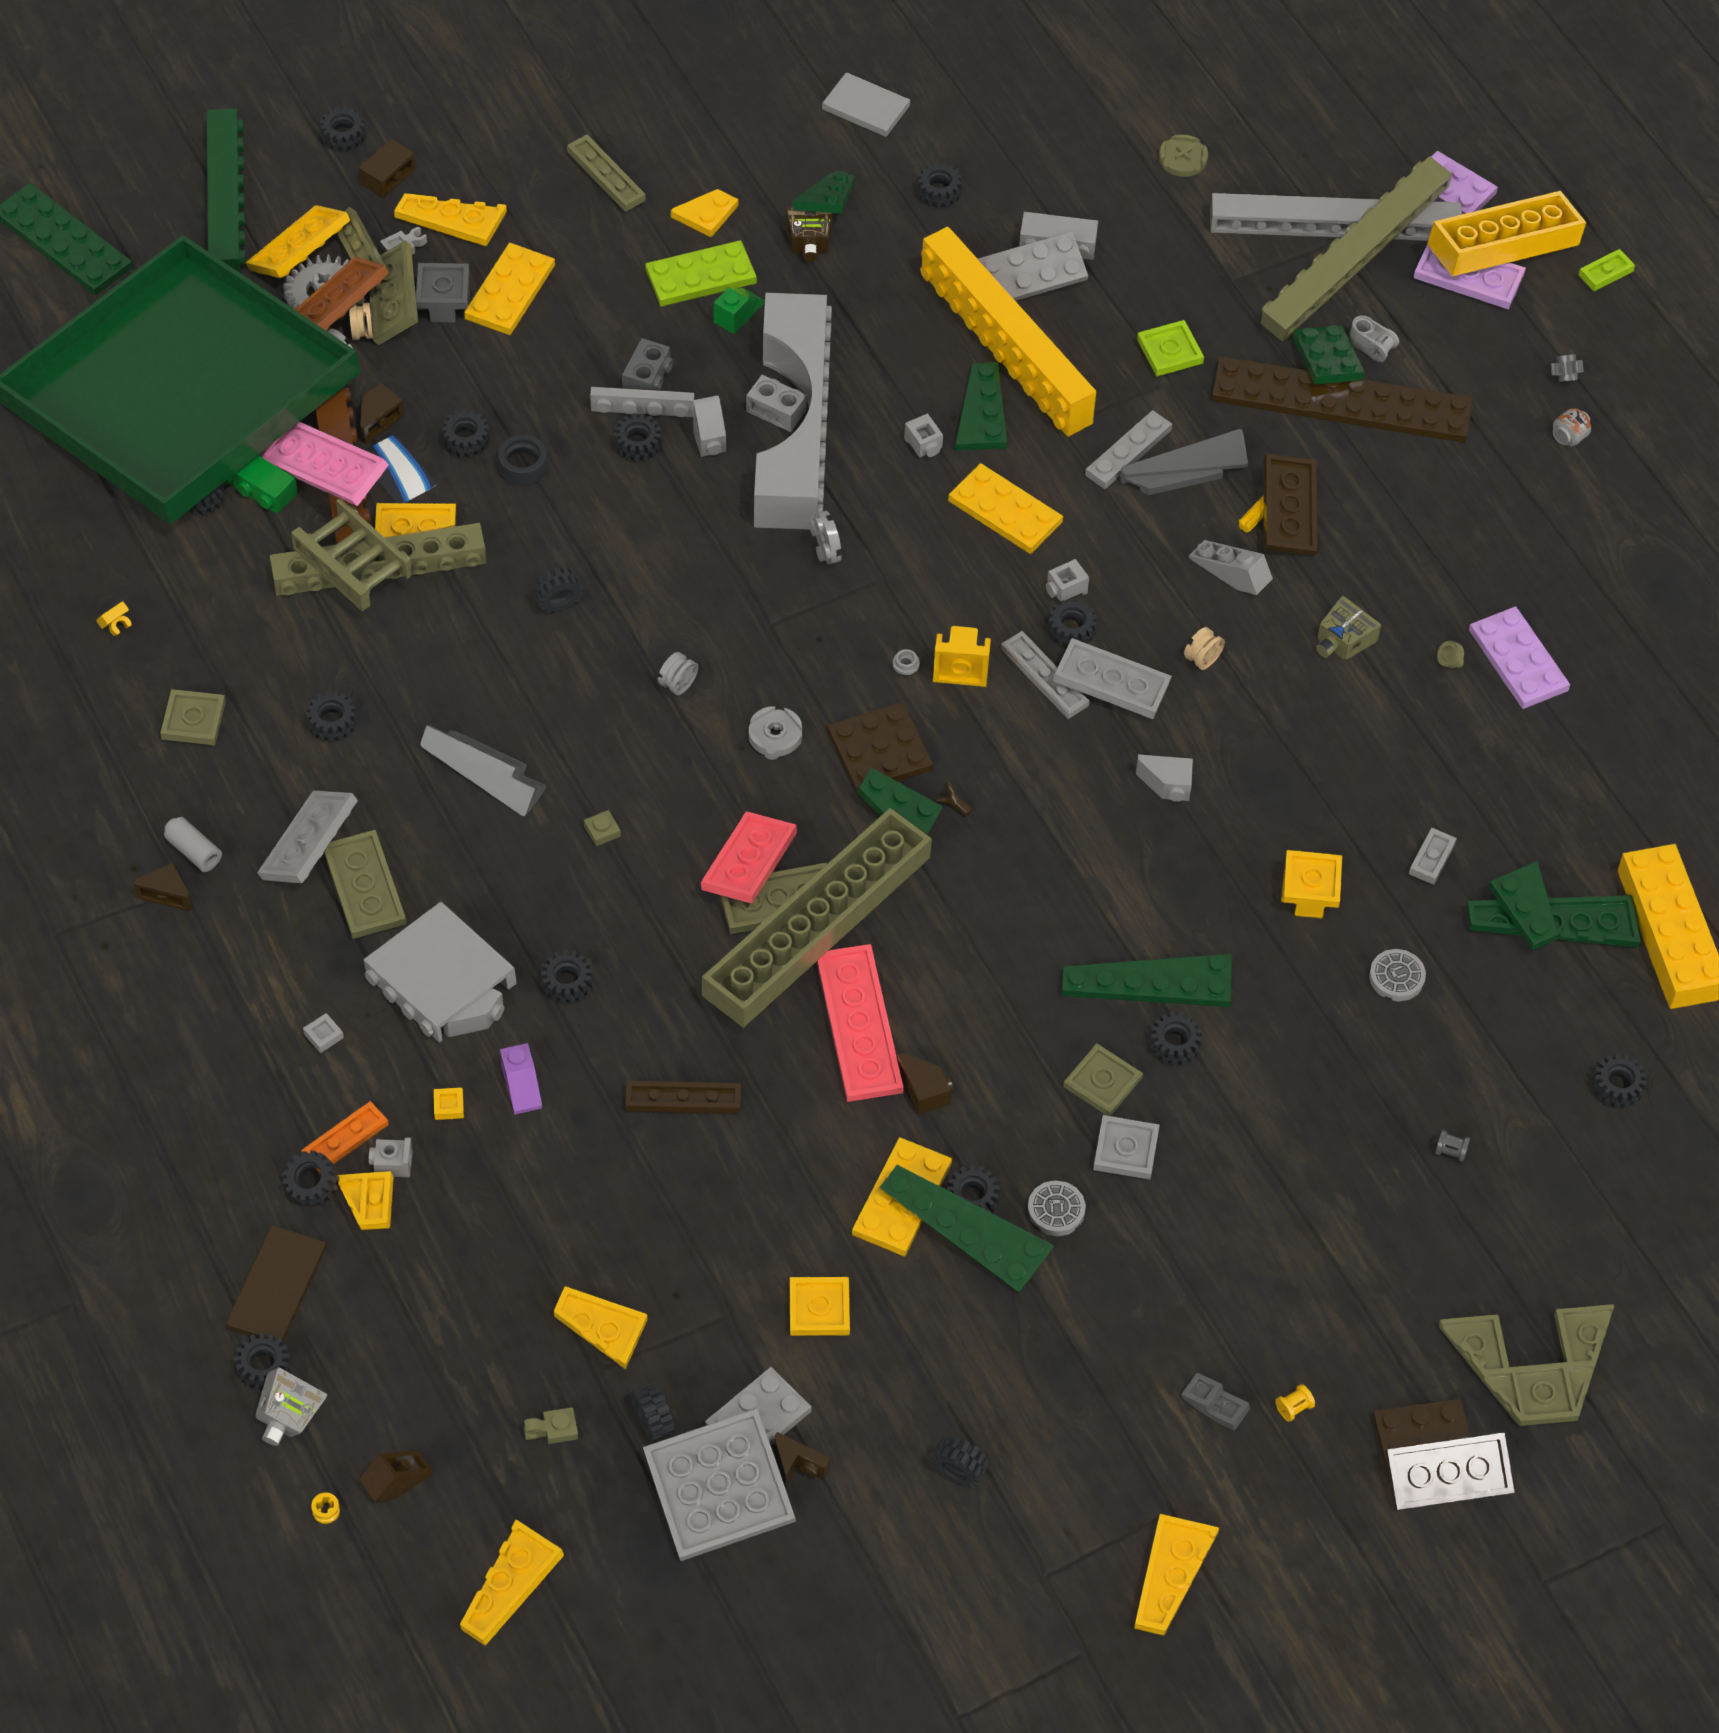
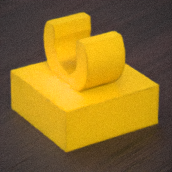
[96,601,131,636]

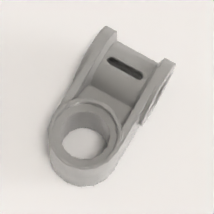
[1348,315,1399,362]

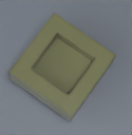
[584,810,621,846]

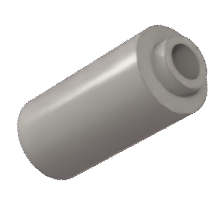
[164,817,222,872]

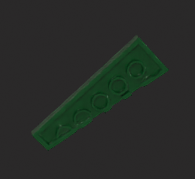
[1466,895,1641,948]
[1062,954,1232,1007]
[879,1165,1054,1294]

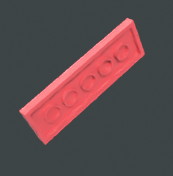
[816,944,903,1102]

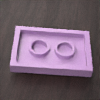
[1431,151,1498,214]

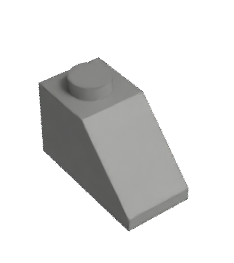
[693,396,726,457]
[1136,754,1193,801]
[443,988,505,1037]

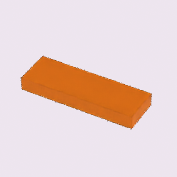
[302,1101,389,1174]

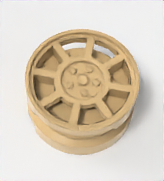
[349,303,373,340]
[1184,627,1225,670]

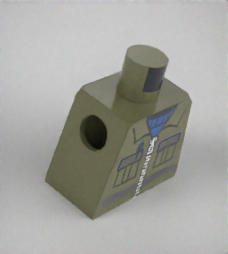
[1316,596,1381,659]

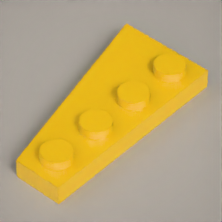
[1134,1514,1219,1635]

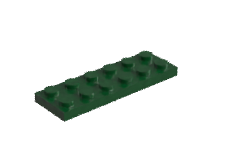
[0,183,133,296]

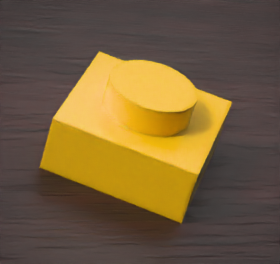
[434,1088,464,1120]

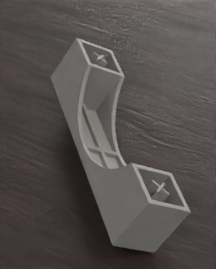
[754,293,832,530]

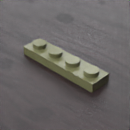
[567,135,646,212]
[337,207,387,269]

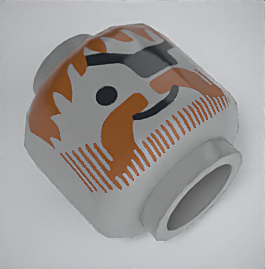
[1553,408,1591,446]

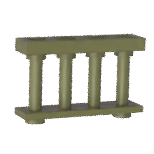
[291,498,411,611]

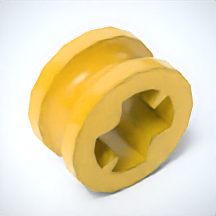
[311,1493,340,1524]

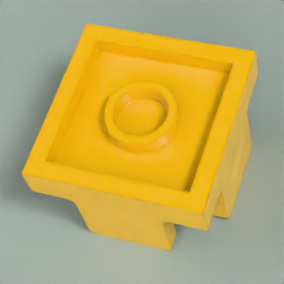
[933,626,991,687]
[1282,850,1342,918]

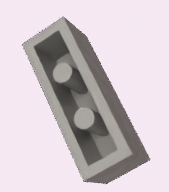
[1019,212,1098,260]

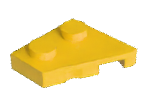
[671,189,738,237]
[338,1171,393,1230]

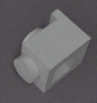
[904,414,943,457]
[1046,559,1089,601]
[369,1138,413,1177]

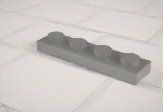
[590,387,694,417]
[1085,410,1172,489]

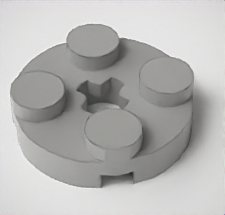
[809,511,841,564]
[749,707,802,760]

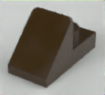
[774,1432,830,1485]

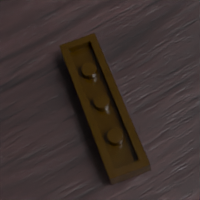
[625,1081,741,1114]

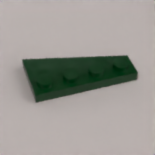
[955,362,1007,451]

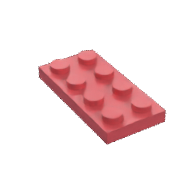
[701,812,797,904]

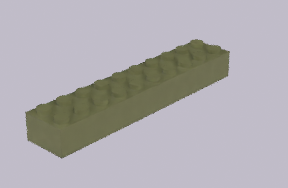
[702,808,932,1028]

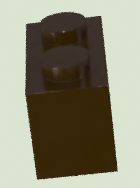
[359,139,416,198]

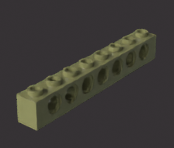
[270,523,486,596]

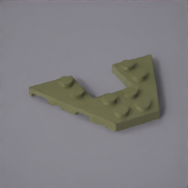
[1439,1304,1614,1426]

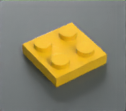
[790,1277,850,1336]

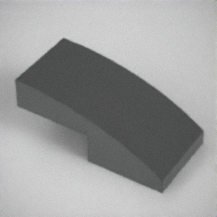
[1181,1373,1250,1431]

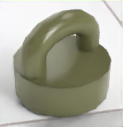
[1437,641,1464,668]

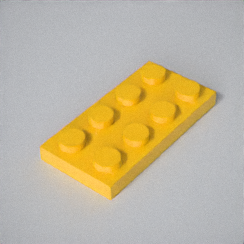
[246,205,350,278]
[464,242,555,335]
[948,463,1063,554]
[852,1137,952,1256]

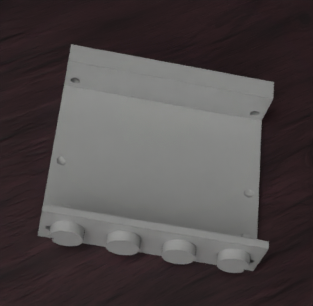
[364,902,517,1043]

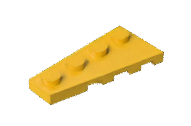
[394,193,507,247]
[460,1520,564,1646]

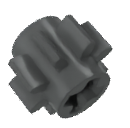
[1551,354,1584,382]

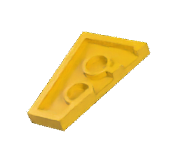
[554,1287,647,1369]

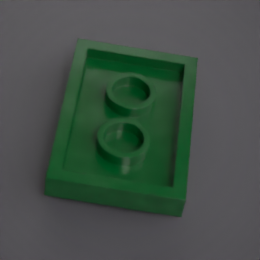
[1292,325,1364,384]

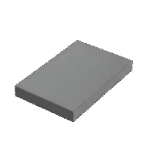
[822,72,910,137]

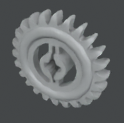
[283,254,367,321]

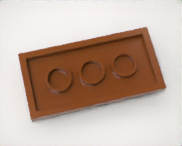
[295,257,389,331]

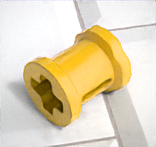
[1275,1384,1315,1422]

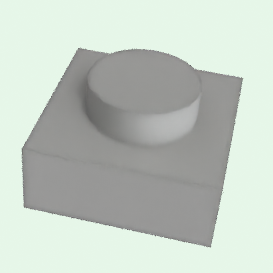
[303,1013,344,1053]

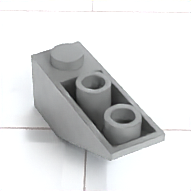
[1189,540,1273,595]

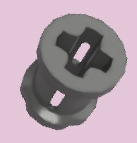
[1435,1130,1470,1162]

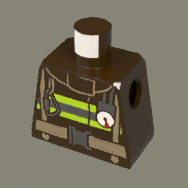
[786,207,833,262]

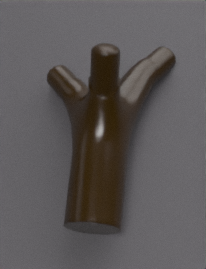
[935,782,973,817]

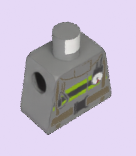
[256,1367,327,1446]

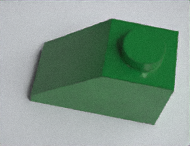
[714,287,764,334]

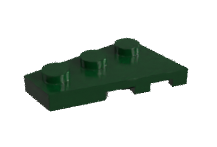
[793,171,855,214]
[857,768,943,835]
[1489,861,1558,951]

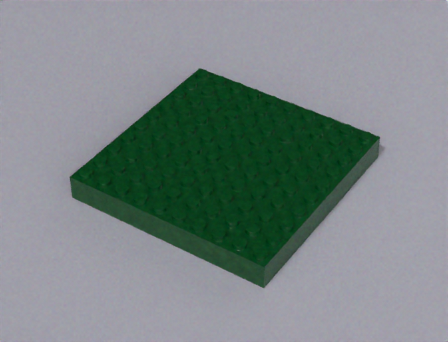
[0,235,361,525]

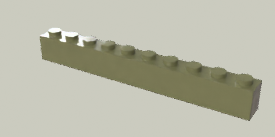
[1261,156,1452,342]

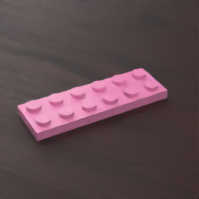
[259,422,389,506]

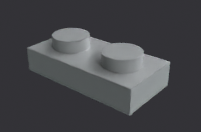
[1409,828,1457,885]

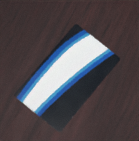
[365,434,437,503]

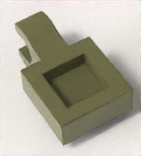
[524,1407,578,1444]

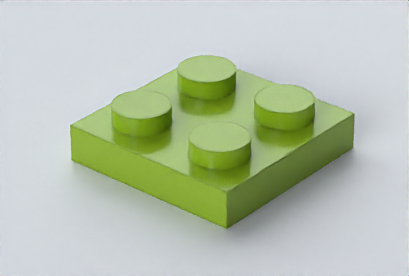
[1137,320,1204,377]

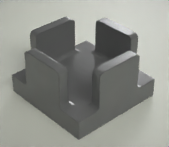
[416,263,470,322]

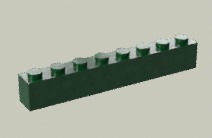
[207,108,246,273]

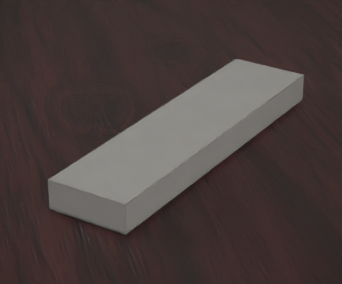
[1001,631,1089,719]

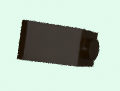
[360,383,404,445]
[898,1053,954,1115]
[359,1450,434,1502]

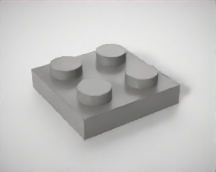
[1093,1115,1159,1180]

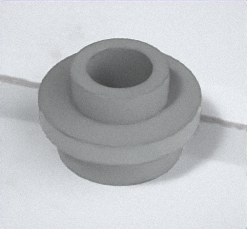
[893,649,920,675]

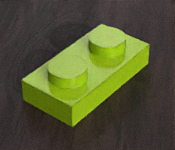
[1579,249,1635,291]

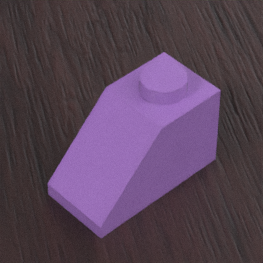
[500,1043,542,1115]

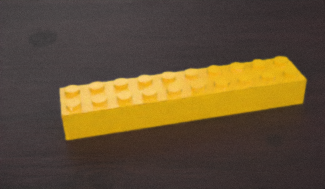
[920,227,1096,437]

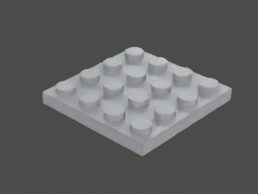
[643,1408,796,1561]

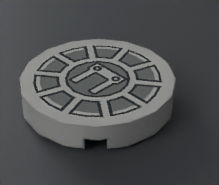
[1369,949,1426,1002]
[1027,1180,1086,1236]

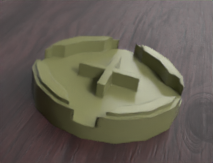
[1159,135,1208,177]

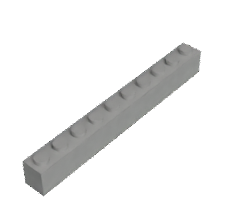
[1210,193,1462,241]

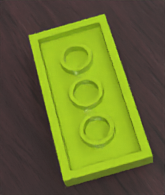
[645,240,757,307]

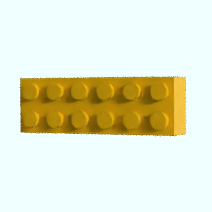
[1427,191,1586,276]
[1618,844,1719,1009]

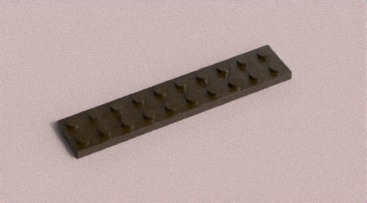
[1212,356,1473,443]

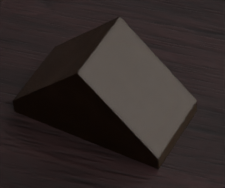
[134,863,192,912]

